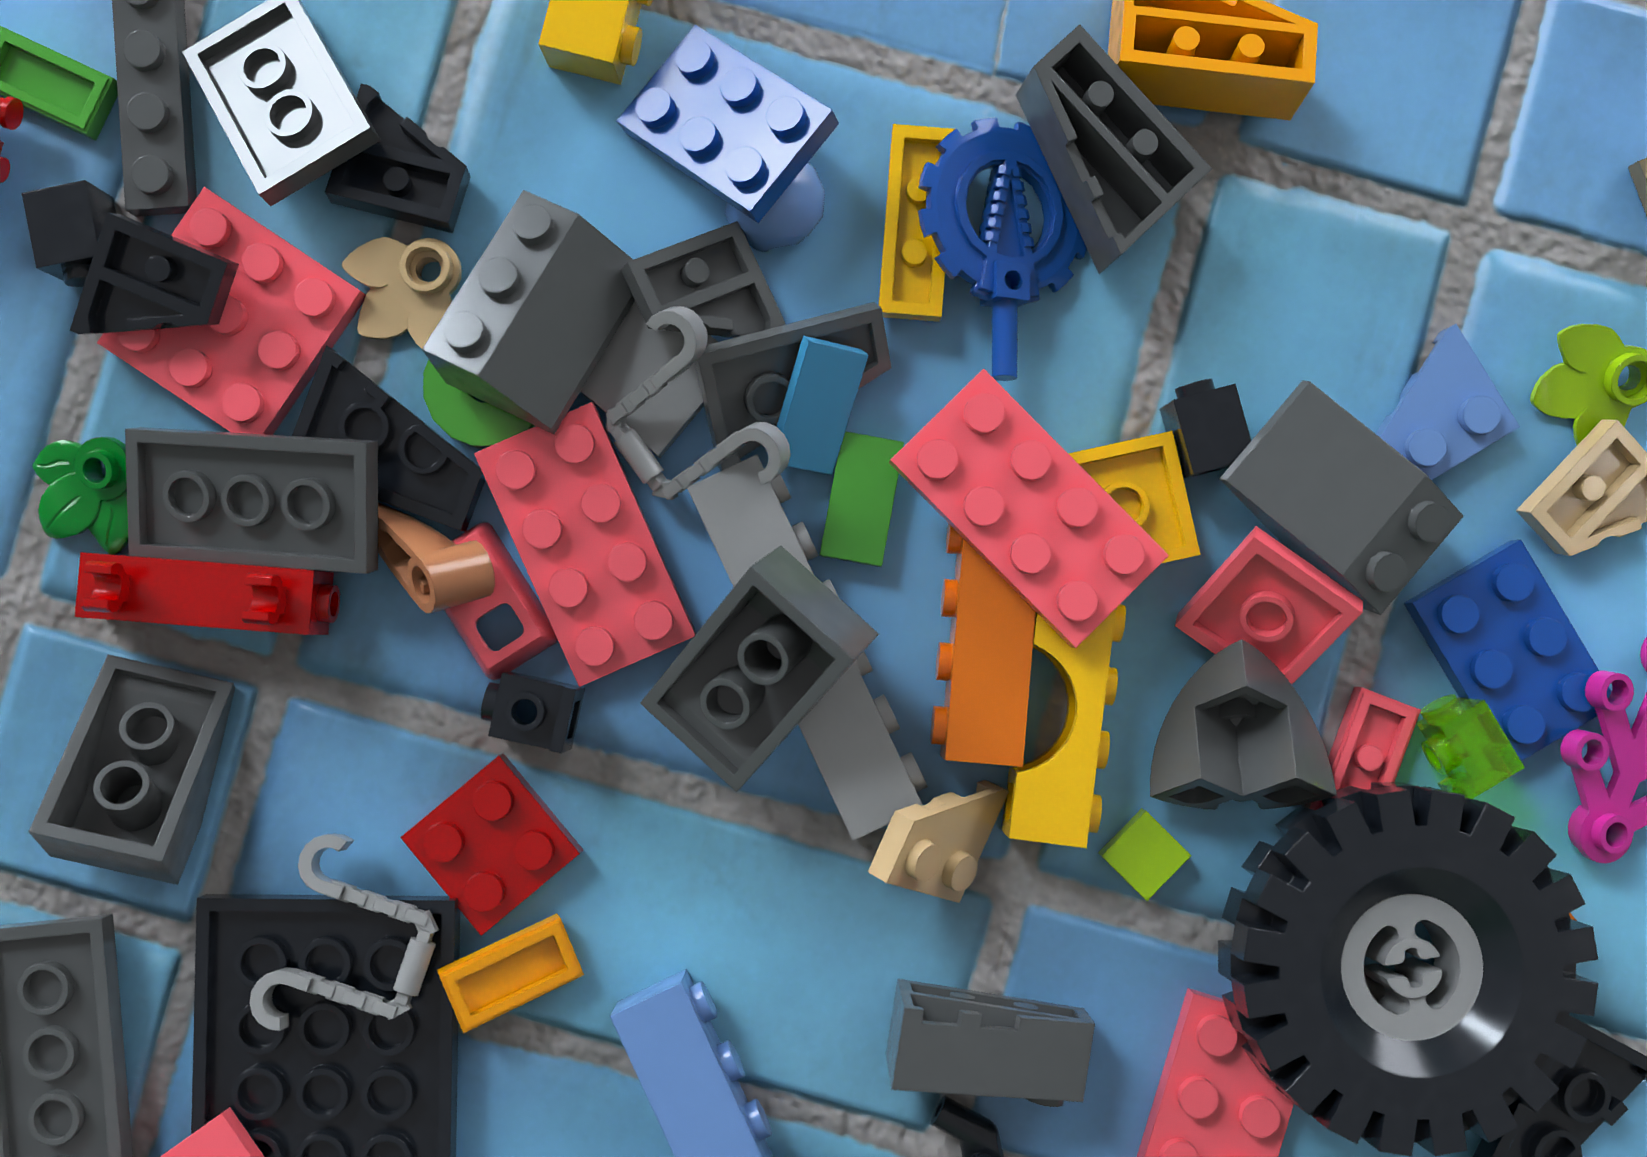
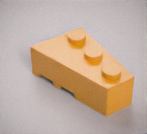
[1108,0,1318,120]

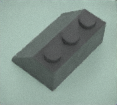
[422,190,635,434]

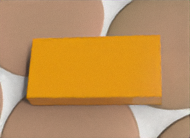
[437,913,584,1034]

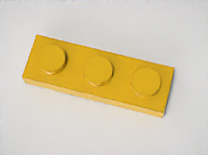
[878,124,955,322]

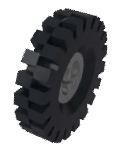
[1218,782,1599,1156]

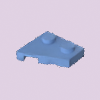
[1376,324,1520,480]

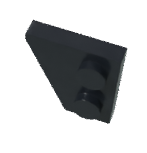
[325,84,471,233]

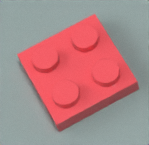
[1174,526,1363,684]

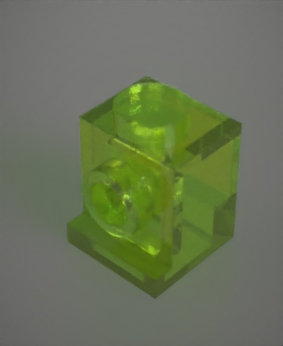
[1416,694,1525,799]

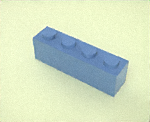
[610,969,774,1157]

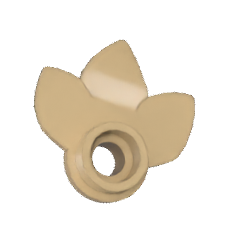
[341,237,462,349]

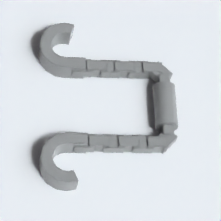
[606,306,791,500]
[250,833,439,1031]

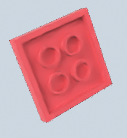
[97,187,366,435]

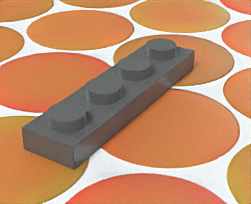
[112,0,197,217]

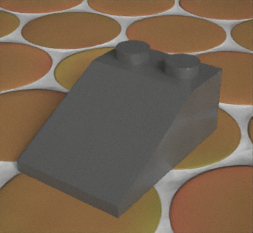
[1219,380,1464,615]
[640,545,879,792]
[28,654,235,885]

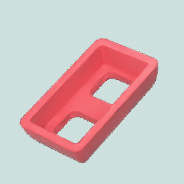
[444,522,558,680]

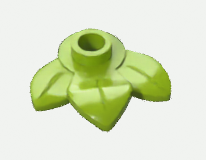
[1530,324,1647,446]

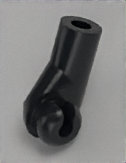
[931,1095,1004,1157]

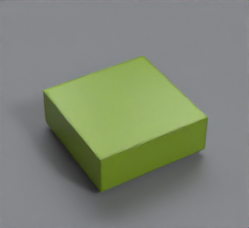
[1098,808,1191,901]

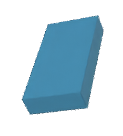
[777,335,869,475]

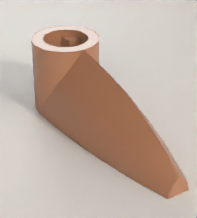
[378,502,495,613]

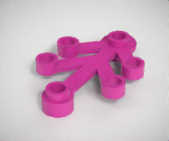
[1560,637,1647,864]

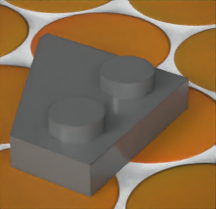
[621,221,786,338]

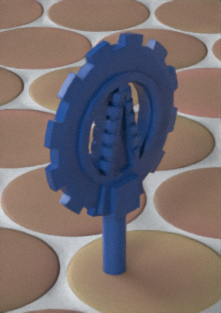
[918,118,1087,381]

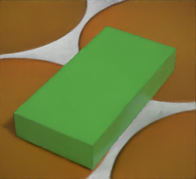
[0,26,118,141]
[819,431,904,567]

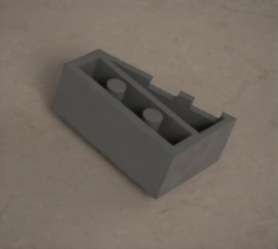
[886,978,1095,1107]

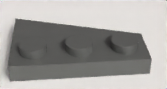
[695,302,891,471]

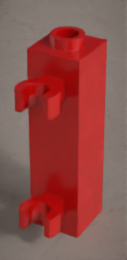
[75,552,340,635]

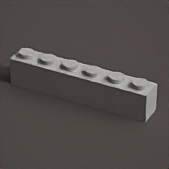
[687,455,928,841]

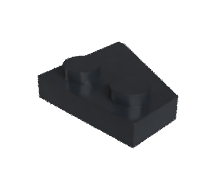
[70,212,239,334]

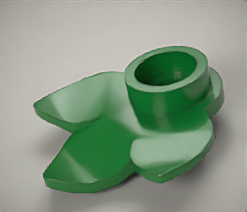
[32,437,128,555]

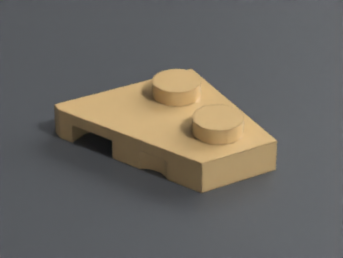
[1516,419,1647,556]
[868,780,1009,903]

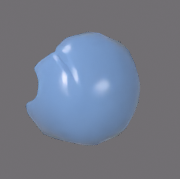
[725,162,825,252]

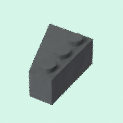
[1016,24,1212,274]

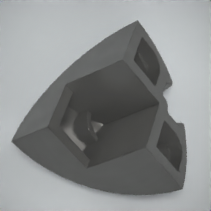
[1150,639,1337,810]

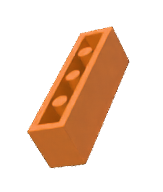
[930,523,1036,767]

